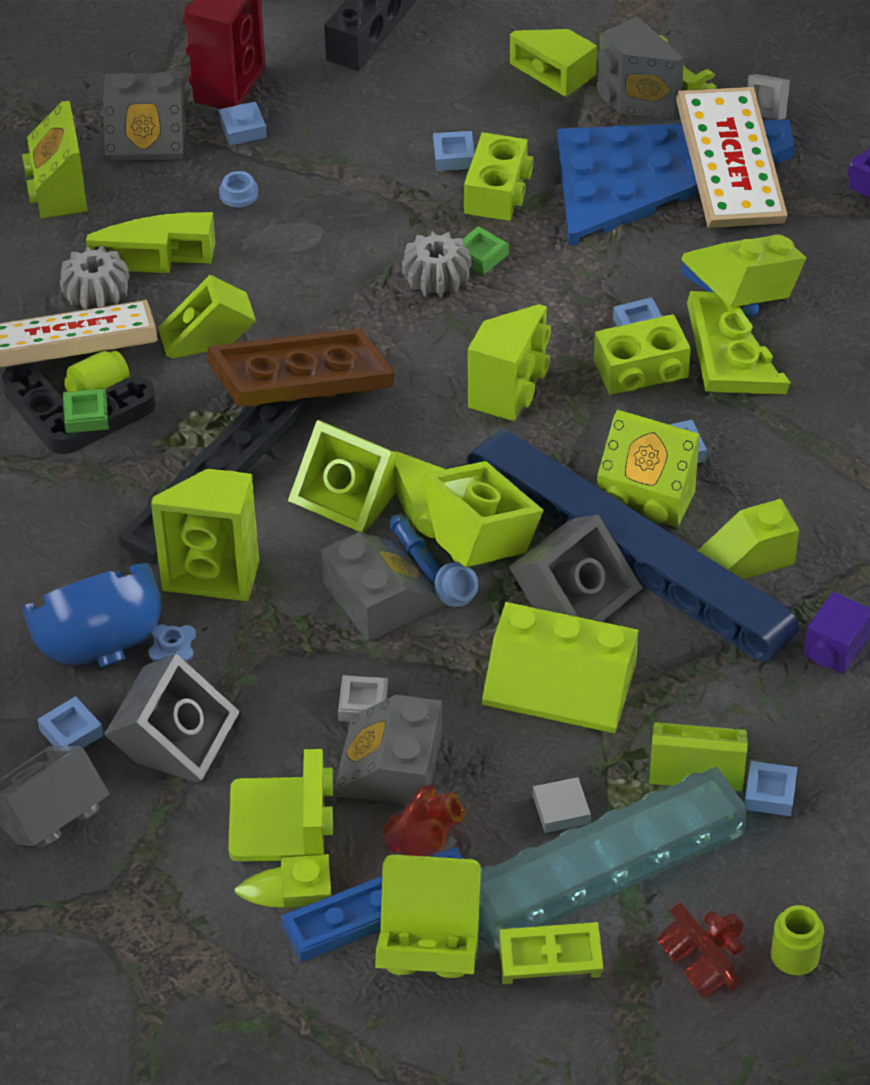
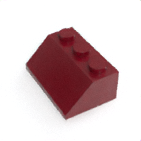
[183,0,266,109]

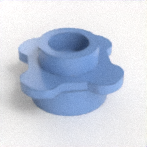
[149,624,196,662]

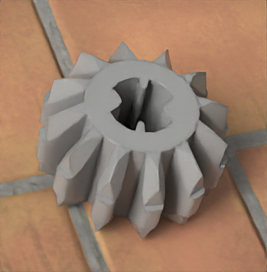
[402,230,471,298]
[60,246,129,310]

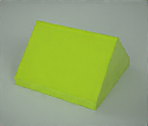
[288,420,396,533]
[649,722,748,792]

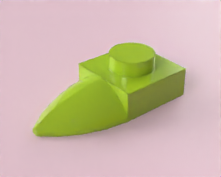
[235,854,331,908]

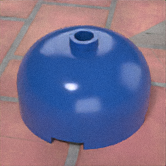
[21,563,162,668]

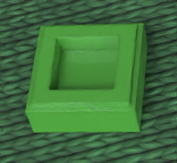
[462,226,509,275]
[63,388,109,433]

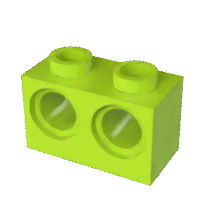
[464,132,534,221]
[594,314,691,395]

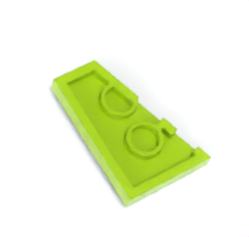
[687,291,791,395]

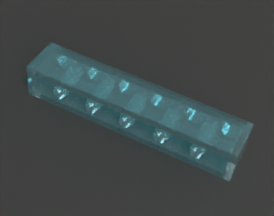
[479,766,747,949]

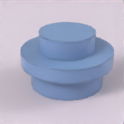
[219,171,259,208]
[435,562,478,607]

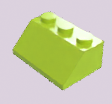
[151,469,260,602]
[482,602,638,733]

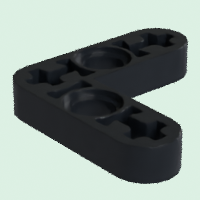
[2,363,156,454]

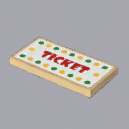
[676,87,788,228]
[0,300,158,367]

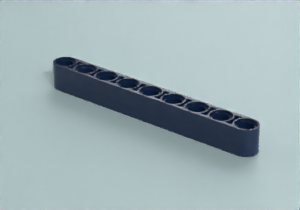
[467,429,799,662]

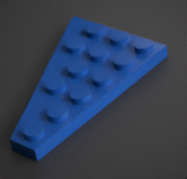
[557,120,794,245]

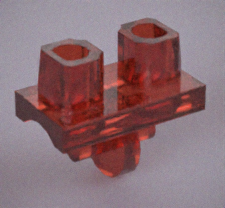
[383,784,466,857]
[656,902,744,997]

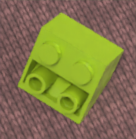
[468,304,551,422]

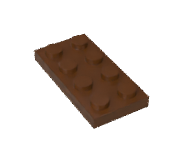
[206,328,395,407]

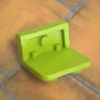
[228,749,333,862]
[375,855,481,978]

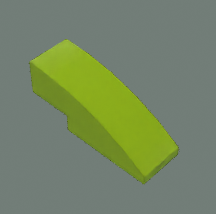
[86,212,216,273]

